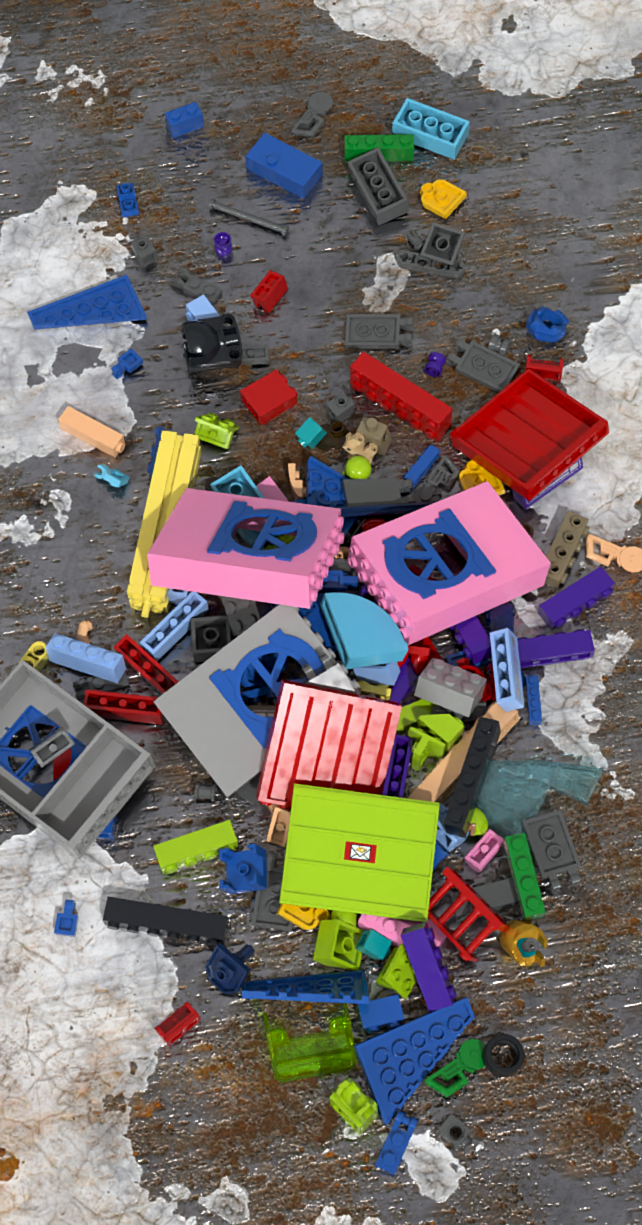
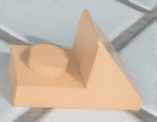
[266,804,291,848]

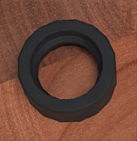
[482,1034,525,1077]

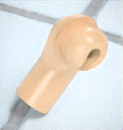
[335,546,350,559]
[76,620,92,645]

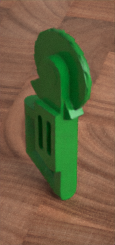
[424,1039,485,1097]

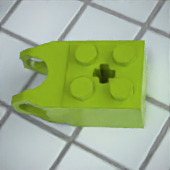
[329,1077,378,1136]

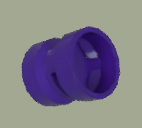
[214,232,232,257]
[424,352,446,377]

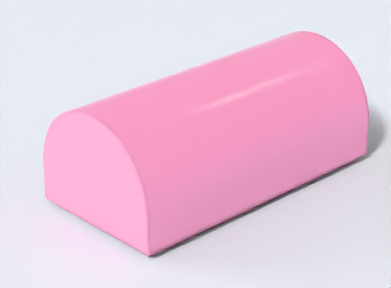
[464,829,504,873]

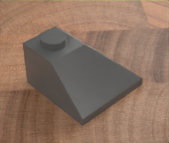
[420,222,466,266]

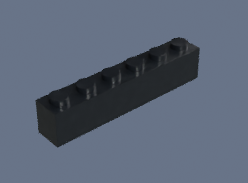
[443,717,501,838]
[103,896,229,947]

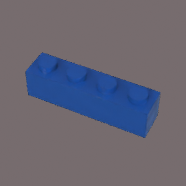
[403,445,440,488]
[525,675,542,726]

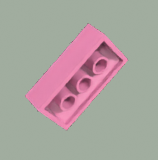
[358,914,446,948]

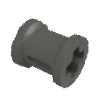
[194,781,217,802]

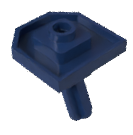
[205,943,255,994]

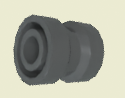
[488,333,512,356]

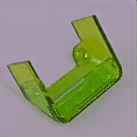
[263,1003,357,1082]

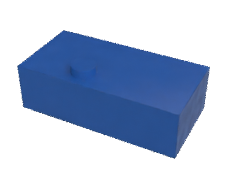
[245,132,323,199]

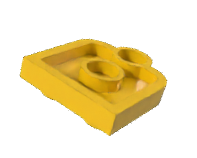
[420,180,467,219]
[459,460,505,495]
[276,904,330,930]

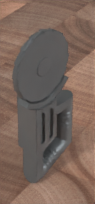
[291,92,333,137]
[412,454,461,502]

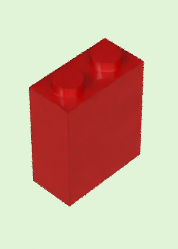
[240,369,298,426]

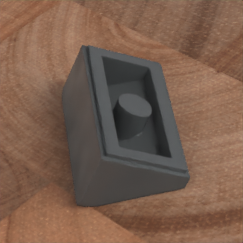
[29,726,75,767]

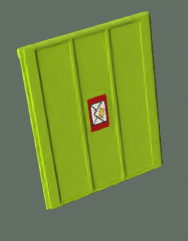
[279,784,439,922]

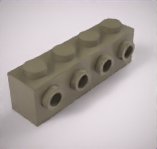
[544,511,590,589]

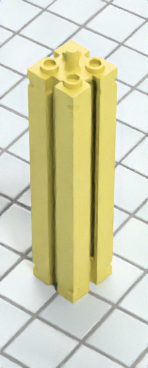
[127,431,202,618]

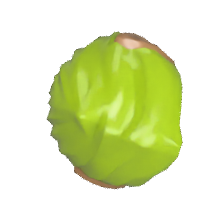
[468,807,488,836]

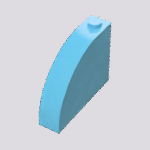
[320,592,408,669]

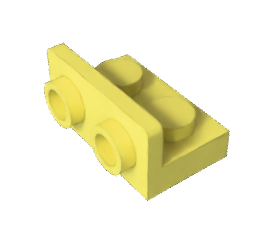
[355,677,393,700]

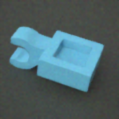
[94,463,130,487]

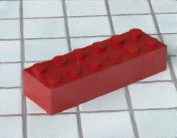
[350,351,453,442]

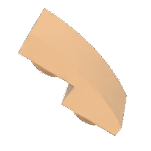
[288,463,306,500]

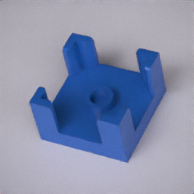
[219,843,267,895]

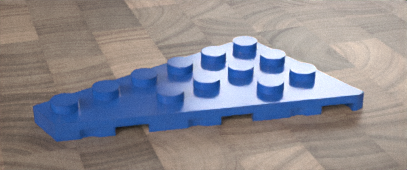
[306,456,358,538]
[353,997,475,1125]

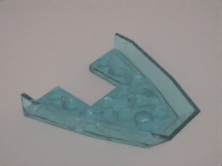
[476,760,604,874]

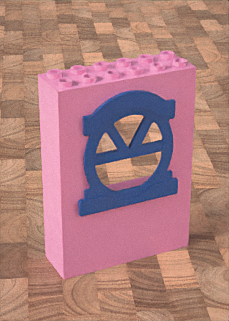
[347,481,551,645]
[147,488,344,609]

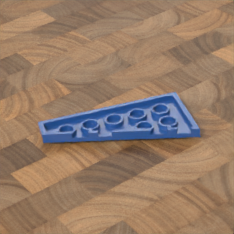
[27,275,147,330]
[241,970,369,1004]

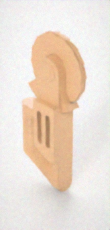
[586,534,642,573]

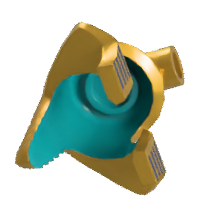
[499,919,548,967]

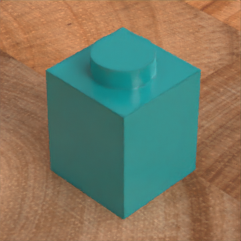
[295,417,327,449]
[355,929,392,961]

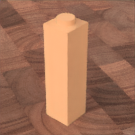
[58,406,125,458]

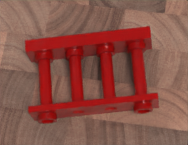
[428,866,509,962]

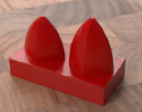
[397,645,431,674]

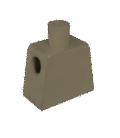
[356,417,392,456]

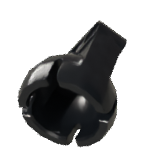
[181,313,243,373]

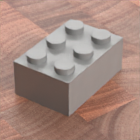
[414,658,487,717]

